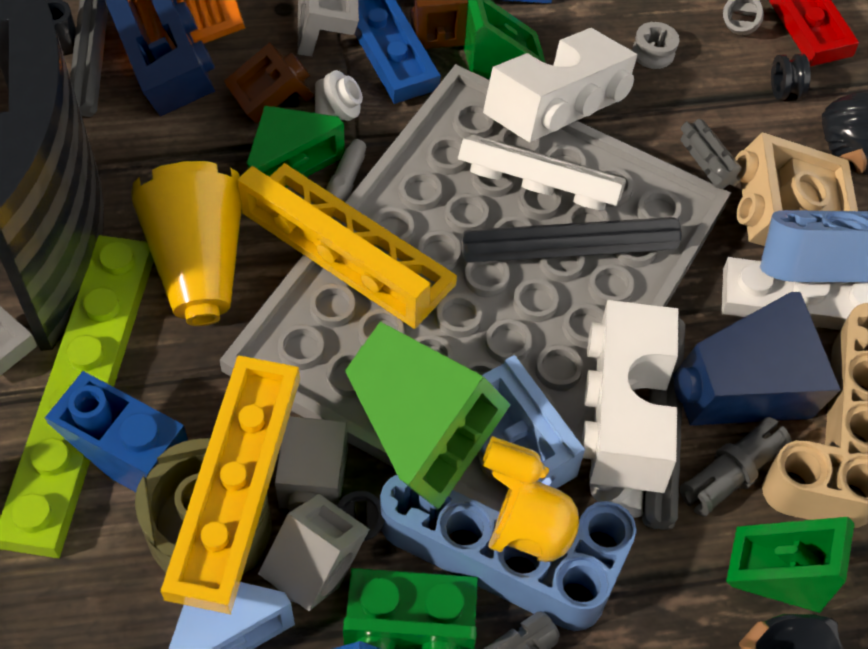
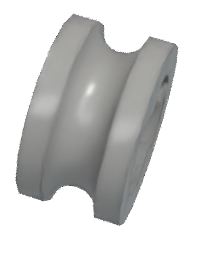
[632,22,680,69]

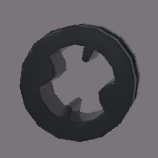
[771,54,811,100]

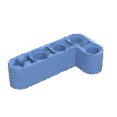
[760,210,868,282]
[380,475,636,631]

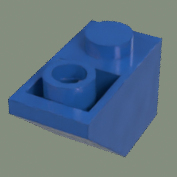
[45,371,188,492]

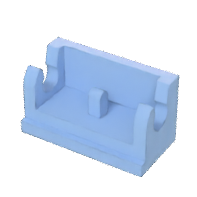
[480,355,585,489]

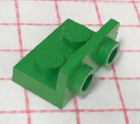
[343,568,478,649]

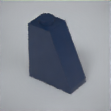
[673,292,841,426]

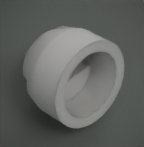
[723,0,764,35]

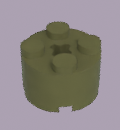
[135,438,272,574]

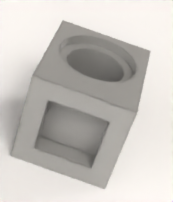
[275,416,348,512]
[258,494,370,611]

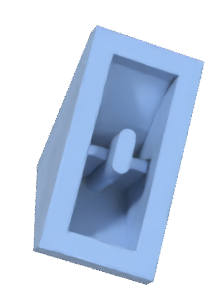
[169,582,295,649]

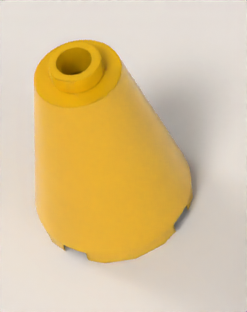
[131,161,242,326]

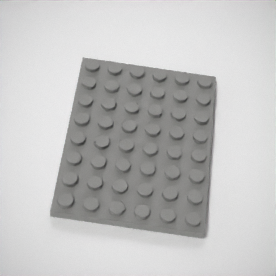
[219,64,731,512]

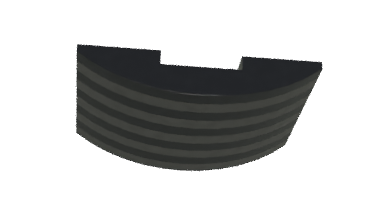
[0,0,104,351]

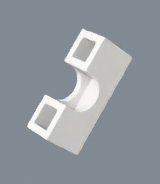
[483,28,638,143]
[581,300,678,493]

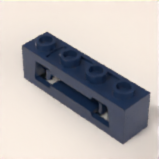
[105,0,215,117]

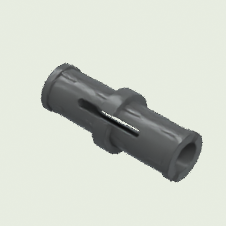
[680,417,792,516]

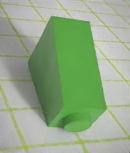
[345,322,511,509]

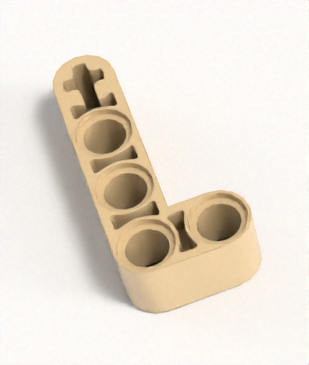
[762,303,868,528]

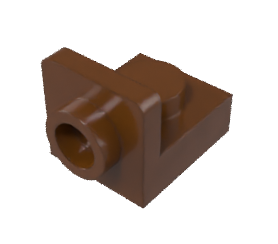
[410,0,468,49]
[223,42,315,123]

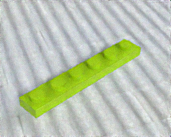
[0,235,154,559]

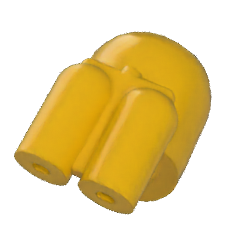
[483,436,579,562]

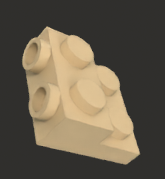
[735,132,858,246]

